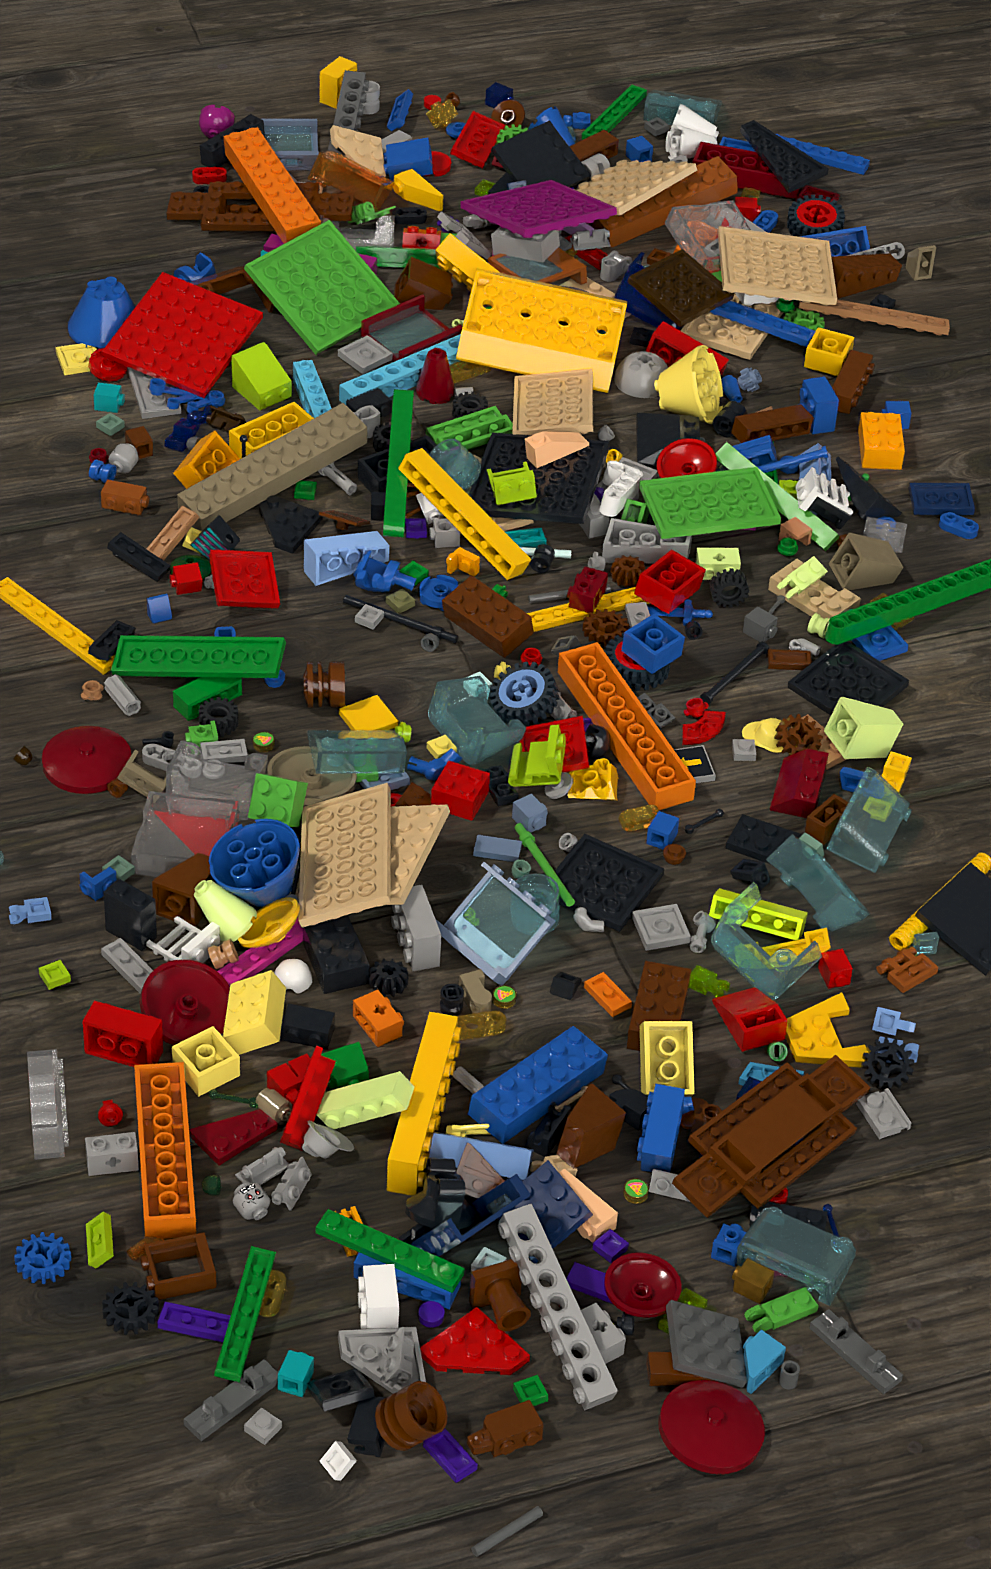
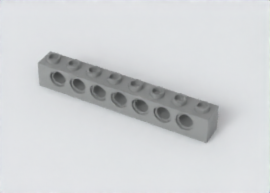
[498,1204,618,1410]

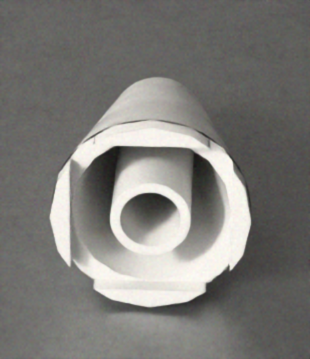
[670,104,719,140]
[666,125,717,160]

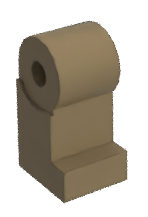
[459,969,492,1017]

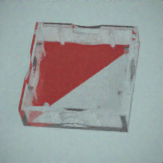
[665,200,751,273]
[131,791,239,877]

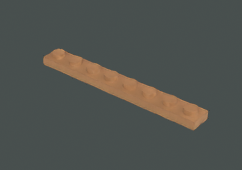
[799,299,950,335]

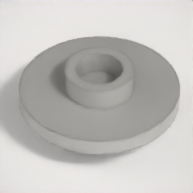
[545,772,573,799]

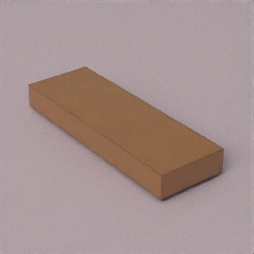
[147,506,200,561]

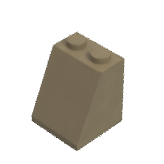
[829,533,903,590]

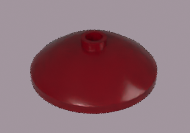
[604,1253,682,1318]

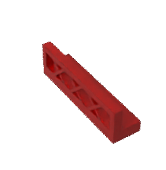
[280,1046,336,1151]

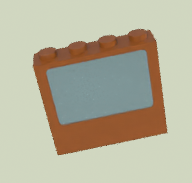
[488,247,587,285]

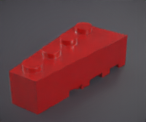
[645,321,729,376]

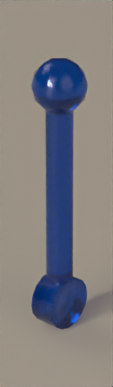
[823,1204,842,1247]

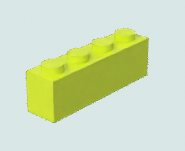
[709,888,808,940]

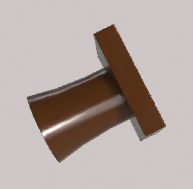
[469,1259,531,1331]

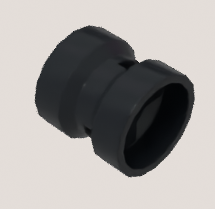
[530,544,555,573]
[440,984,464,1016]

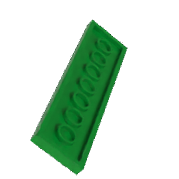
[111,635,286,678]

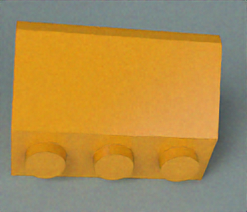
[173,430,240,489]

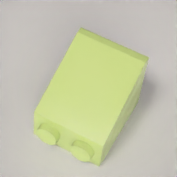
[824,697,903,759]

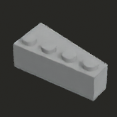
[602,518,692,564]

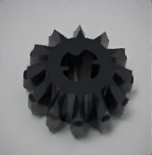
[369,958,409,997]

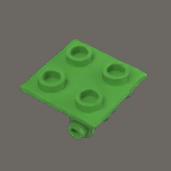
[348,202,396,225]

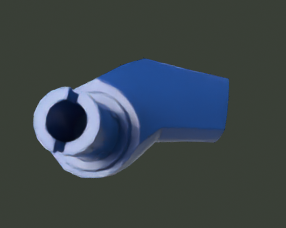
[407,748,463,780]

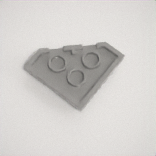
[338,1327,426,1394]

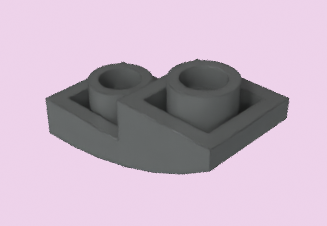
[637,693,675,729]

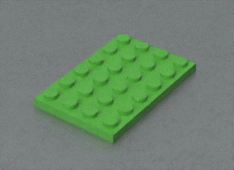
[639,467,781,539]

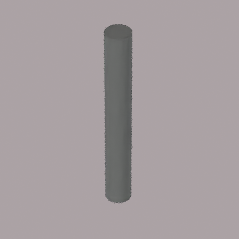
[471,1506,543,1557]

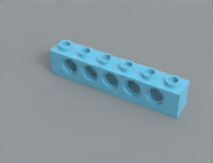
[293,360,332,418]

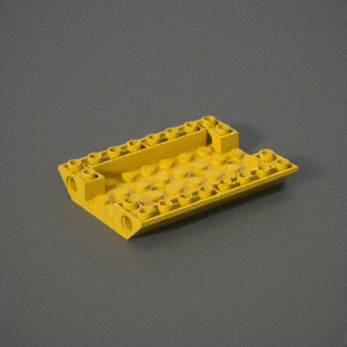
[456,268,627,393]

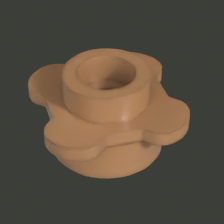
[81,680,104,700]

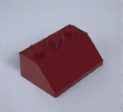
[770,748,829,818]

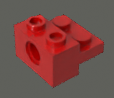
[402,226,441,249]

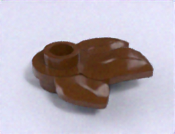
[680,1098,722,1133]

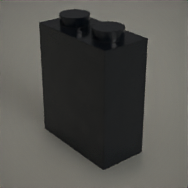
[104,878,157,951]

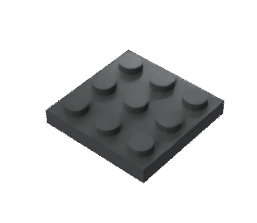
[666,1300,747,1388]

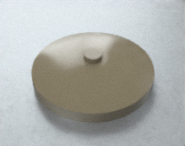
[267,746,357,806]

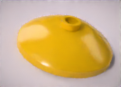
[238,897,300,948]

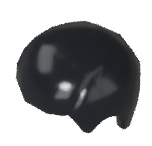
[586,723,610,759]

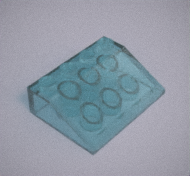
[643,90,722,125]
[307,730,407,774]

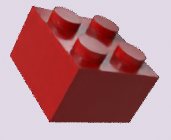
[431,761,490,821]

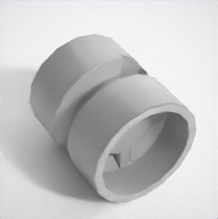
[362,81,380,114]
[581,153,610,183]

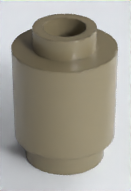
[256,1088,292,1123]

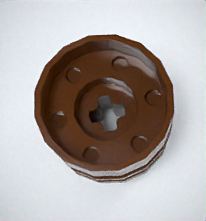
[303,662,345,708]
[375,1381,448,1451]

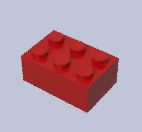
[634,549,706,614]
[83,1001,163,1067]

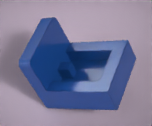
[80,867,116,901]

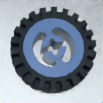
[489,662,559,727]

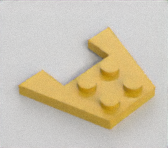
[785,993,868,1068]

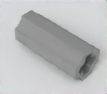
[104,674,141,716]

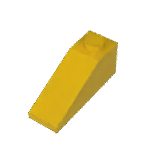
[393,169,443,211]

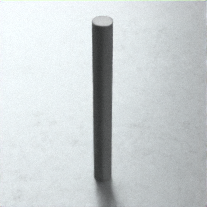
[528,584,611,603]

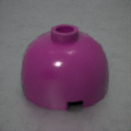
[199,105,235,139]

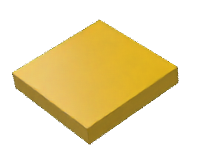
[339,695,398,736]

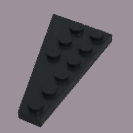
[740,120,829,193]

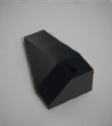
[836,456,902,523]

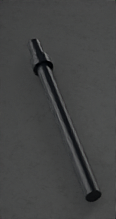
[343,595,459,643]

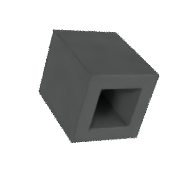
[743,606,778,642]

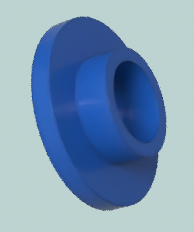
[446,122,466,139]

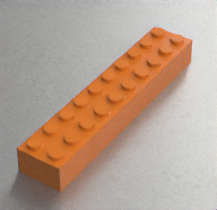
[223,127,321,244]
[558,642,696,812]

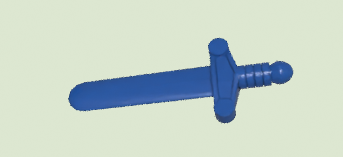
[647,599,713,626]

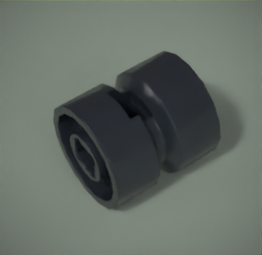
[713,401,747,437]

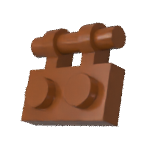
[876,947,938,993]

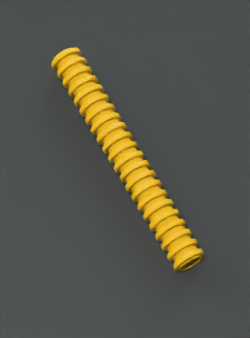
[889,852,991,951]

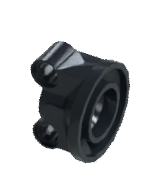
[405,1157,475,1229]

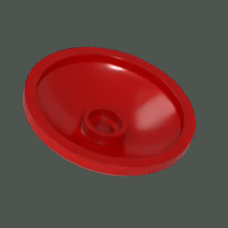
[657,439,717,478]

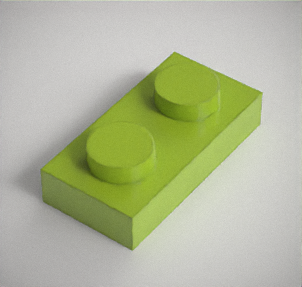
[86,1212,114,1269]

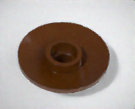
[491,100,525,129]

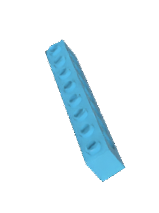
[339,334,470,405]

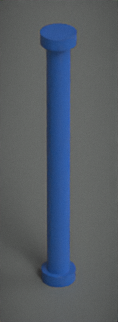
[758,446,829,473]

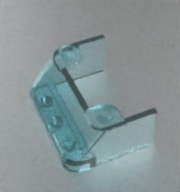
[766,834,870,932]
[711,882,822,1000]

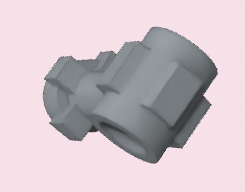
[690,911,716,953]

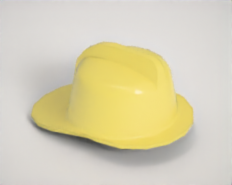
[742,718,788,753]

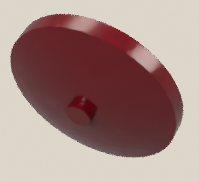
[42,726,131,794]
[140,960,230,1045]
[658,1380,765,1474]

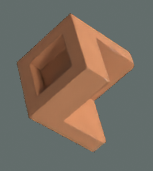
[779,517,812,546]

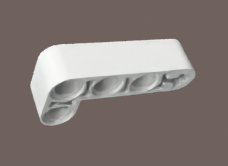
[599,461,643,517]

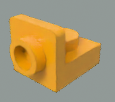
[446,547,480,577]

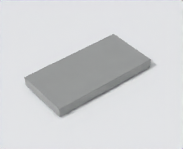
[127,367,181,419]

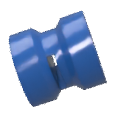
[89,459,117,483]

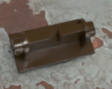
[206,405,246,433]

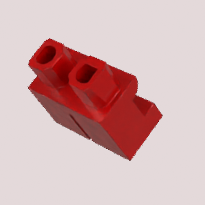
[267,1053,324,1107]

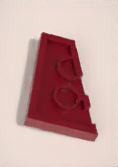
[189,1109,278,1166]

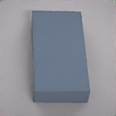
[473,835,522,862]

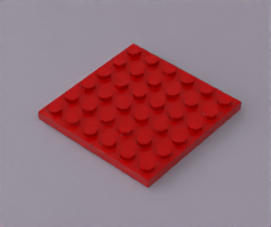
[102,272,263,398]

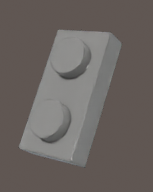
[200,739,248,765]

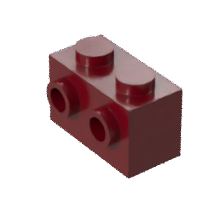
[567,566,608,613]

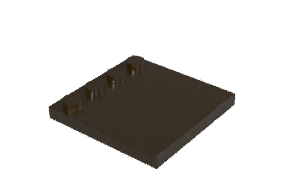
[627,249,735,327]

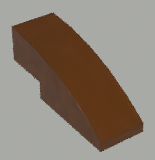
[646,1352,726,1389]

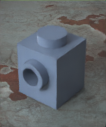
[512,794,548,832]

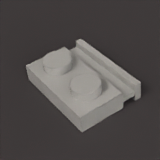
[856,1088,911,1139]

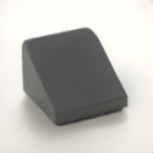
[551,635,582,656]

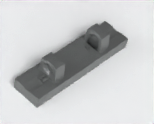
[810,1309,903,1395]
[184,1359,279,1441]

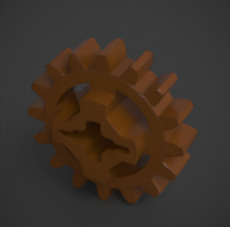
[582,609,629,646]
[774,714,823,756]

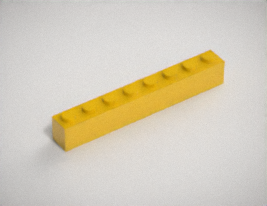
[398,448,531,580]

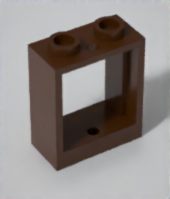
[140,1232,216,1300]

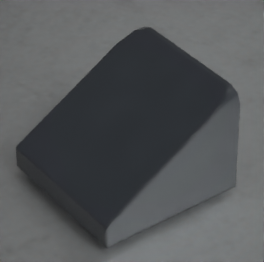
[550,972,582,1000]

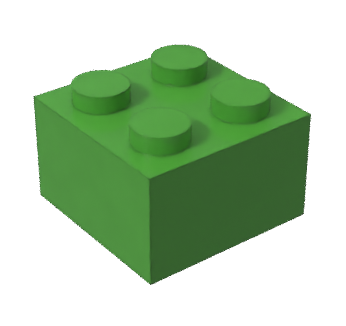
[248,773,308,827]

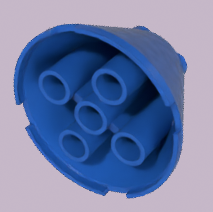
[68,277,136,349]
[209,819,300,908]

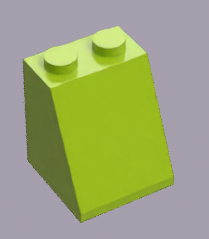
[232,342,292,411]

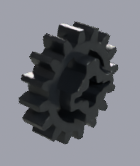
[861,1037,914,1091]
[102,1282,159,1335]

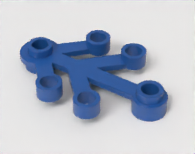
[149,378,225,414]

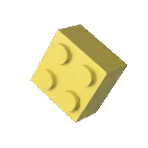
[172,1026,240,1097]

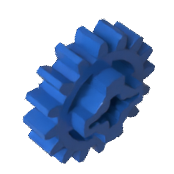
[15,1232,71,1284]

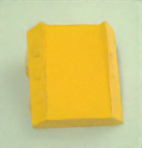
[568,758,619,801]

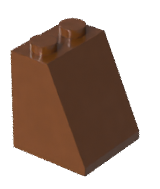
[394,256,453,310]
[152,853,217,927]
[557,1083,626,1169]

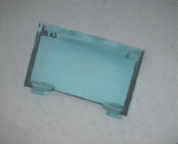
[428,676,526,765]
[826,767,912,873]
[737,1207,856,1306]

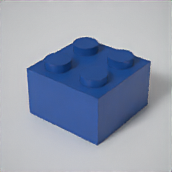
[798,377,839,435]
[621,614,685,674]

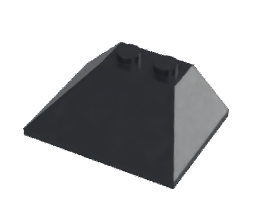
[636,413,700,472]

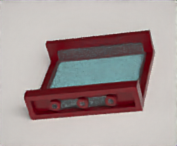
[361,294,463,362]

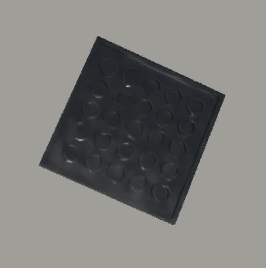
[468,433,610,524]

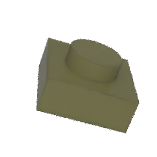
[386,589,415,614]

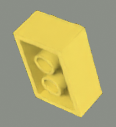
[223,970,286,1055]
[640,1021,694,1097]

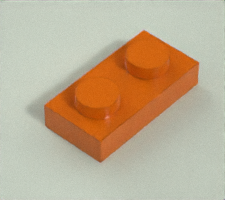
[584,972,632,1017]

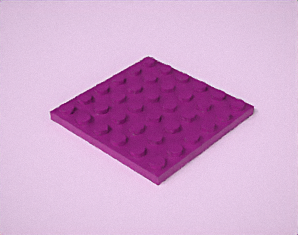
[461,180,617,238]

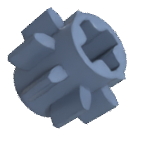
[738,367,762,392]

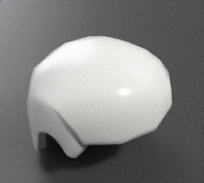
[274,959,312,994]

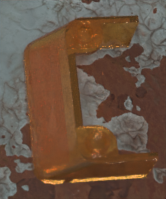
[308,150,395,212]

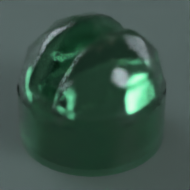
[201,1175,221,1195]

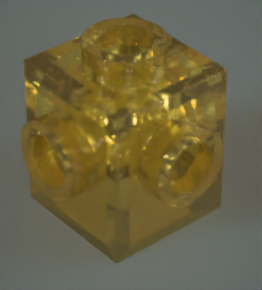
[426,99,459,129]

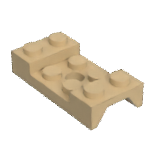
[768,559,861,619]

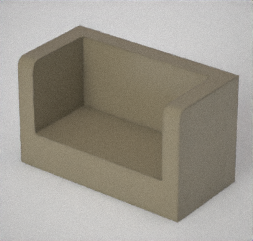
[117,750,173,802]

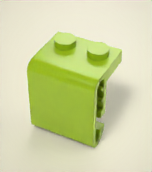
[508,725,566,787]

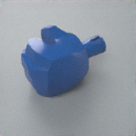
[174,252,216,282]
[353,550,417,592]

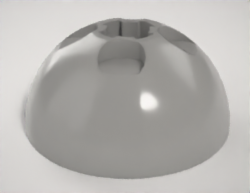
[614,351,668,398]

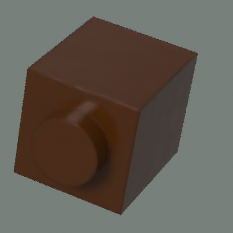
[125,426,153,459]

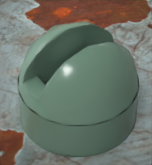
[511,860,531,880]

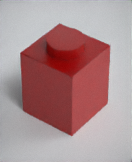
[734,197,761,223]
[169,562,202,595]
[818,948,853,989]

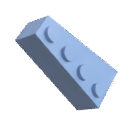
[304,531,389,586]

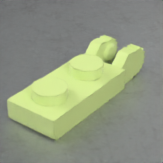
[777,556,828,600]

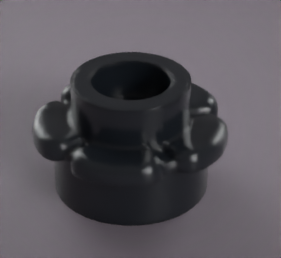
[617,1312,634,1337]

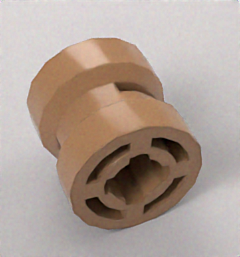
[208,939,239,970]

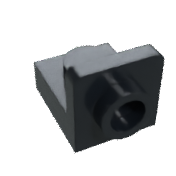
[730,859,770,892]

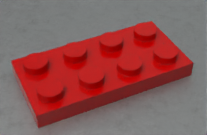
[450,111,505,168]

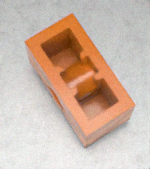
[353,990,404,1047]

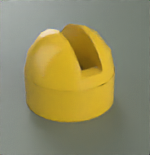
[606,449,623,462]

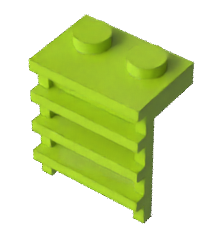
[487,462,537,505]

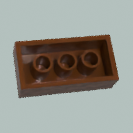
[442,575,534,658]
[627,961,692,1051]

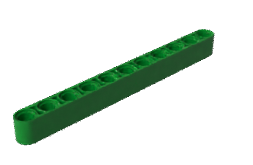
[383,389,414,538]
[825,559,991,645]

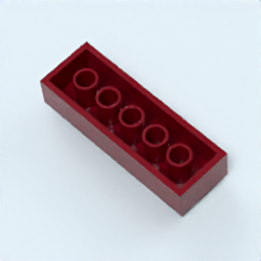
[693,142,800,199]

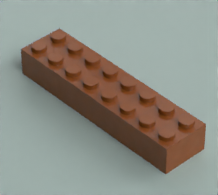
[592,156,738,248]

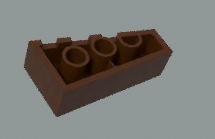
[831,253,902,299]

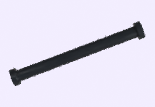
[700,641,769,705]

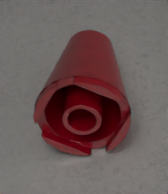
[416,348,455,404]

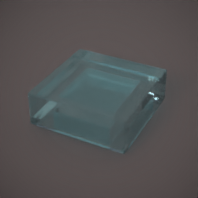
[912,932,939,956]

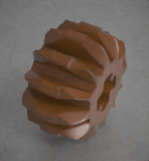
[610,555,645,588]

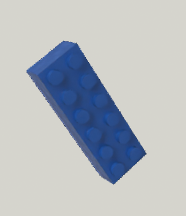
[468,1026,608,1144]

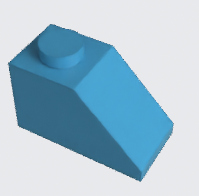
[743,1330,786,1394]

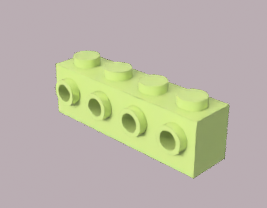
[317,1071,415,1129]

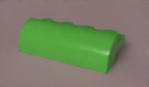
[426,406,513,457]

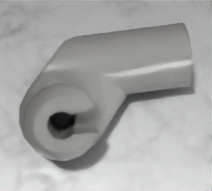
[789,639,821,656]
[573,907,604,932]

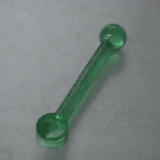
[209,1089,258,1108]

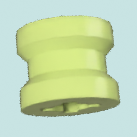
[807,613,830,638]

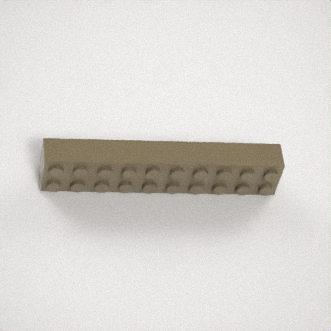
[177,403,367,531]

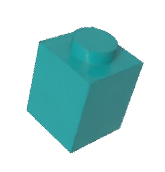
[93,382,125,413]
[278,1350,314,1397]

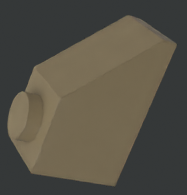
[906,245,936,281]

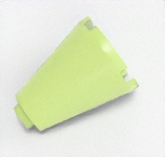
[194,880,257,943]

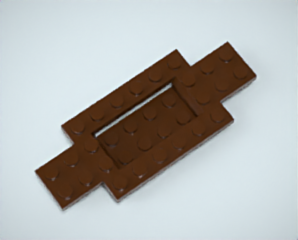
[166,181,355,231]
[672,1055,871,1218]

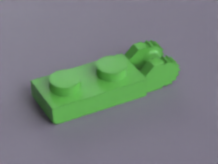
[744,1287,818,1333]

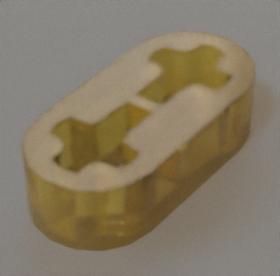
[618,805,659,831]
[259,1270,286,1317]

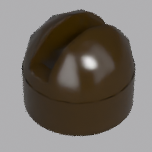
[13,746,33,765]

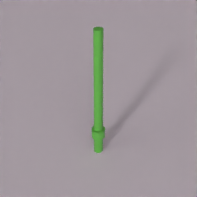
[515,823,575,907]

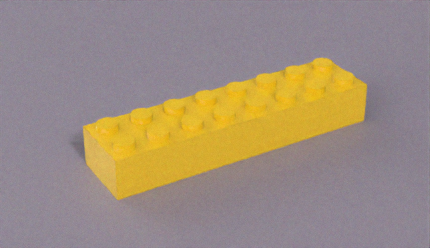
[387,1012,461,1196]

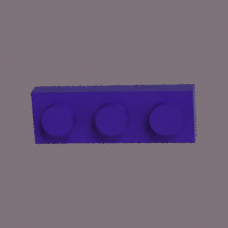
[157,1302,231,1342]

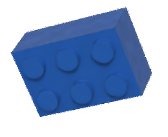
[637,1084,685,1173]

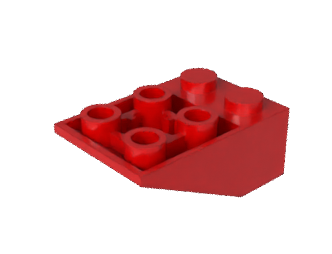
[712,987,788,1052]

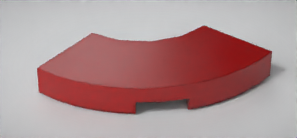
[682,711,726,745]

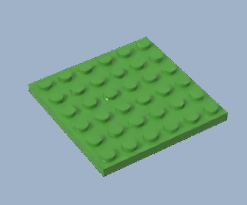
[244,220,400,355]

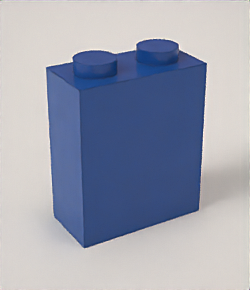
[383,137,433,181]

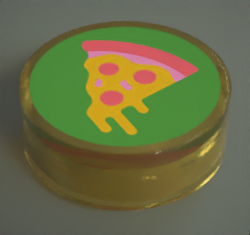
[252,732,275,752]
[493,985,517,1009]
[623,1178,649,1204]

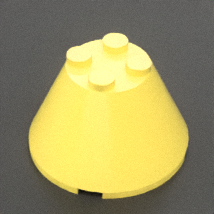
[654,345,723,424]

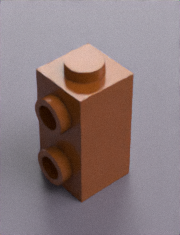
[101,479,149,515]

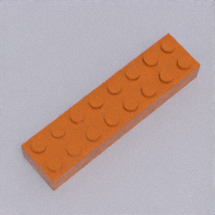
[134,1062,196,1240]

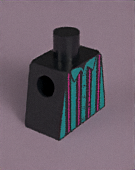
[190,515,240,560]

